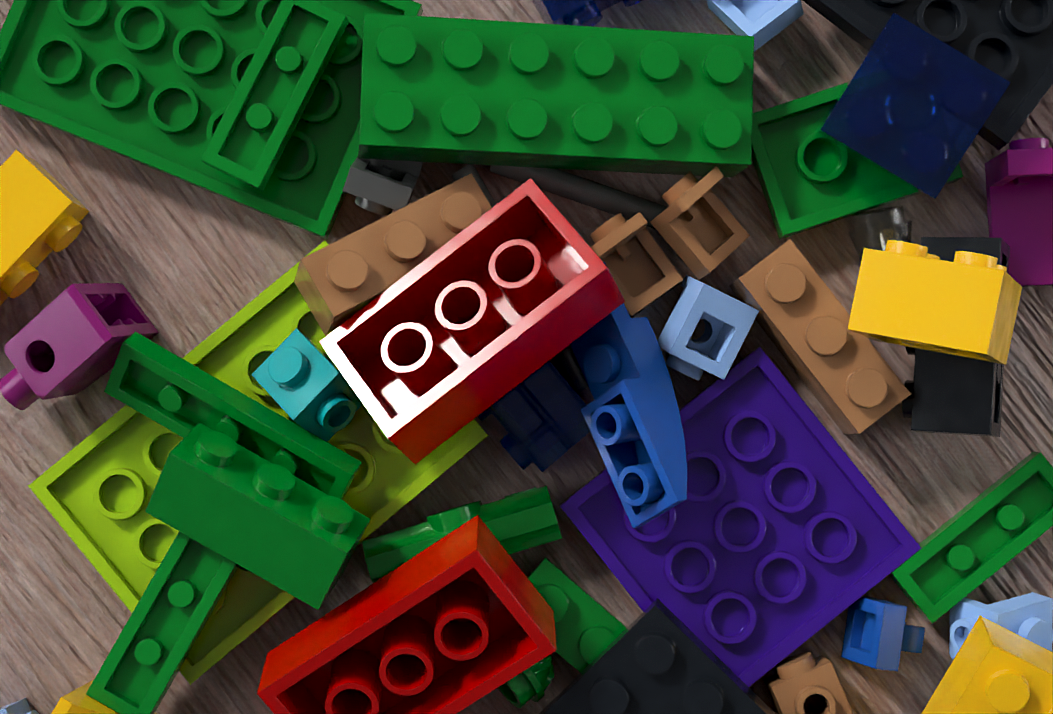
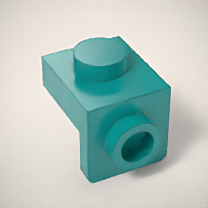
[251,328,363,442]

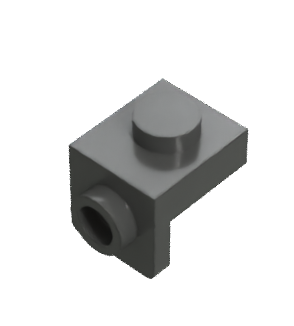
[343,157,423,215]

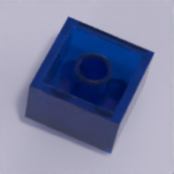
[818,13,1011,199]

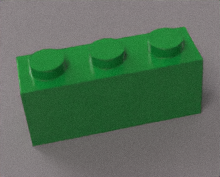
[145,422,371,610]

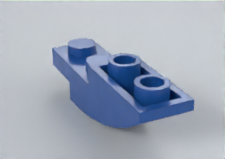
[570,262,687,528]

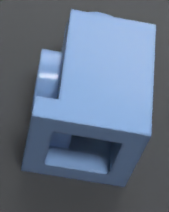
[657,275,759,381]

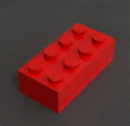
[319,178,625,464]
[257,515,557,714]

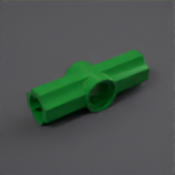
[362,485,562,583]

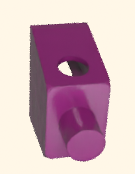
[0,283,159,410]

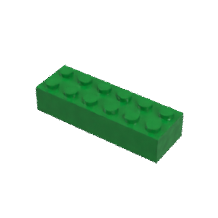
[358,13,754,178]

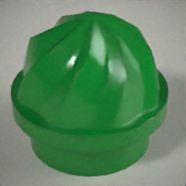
[498,655,554,708]

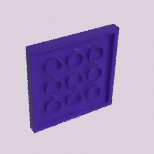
[559,347,921,687]

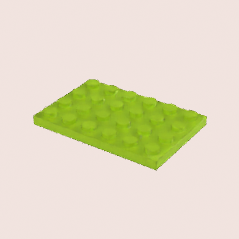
[28,240,489,685]

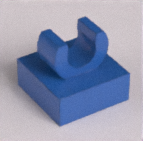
[841,596,925,672]

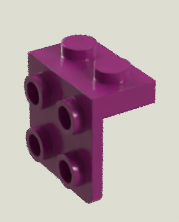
[985,138,1053,287]

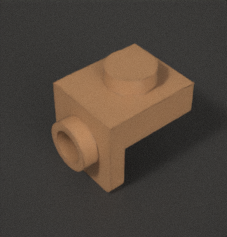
[650,166,750,280]
[590,212,683,318]

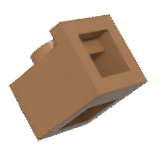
[764,652,853,714]

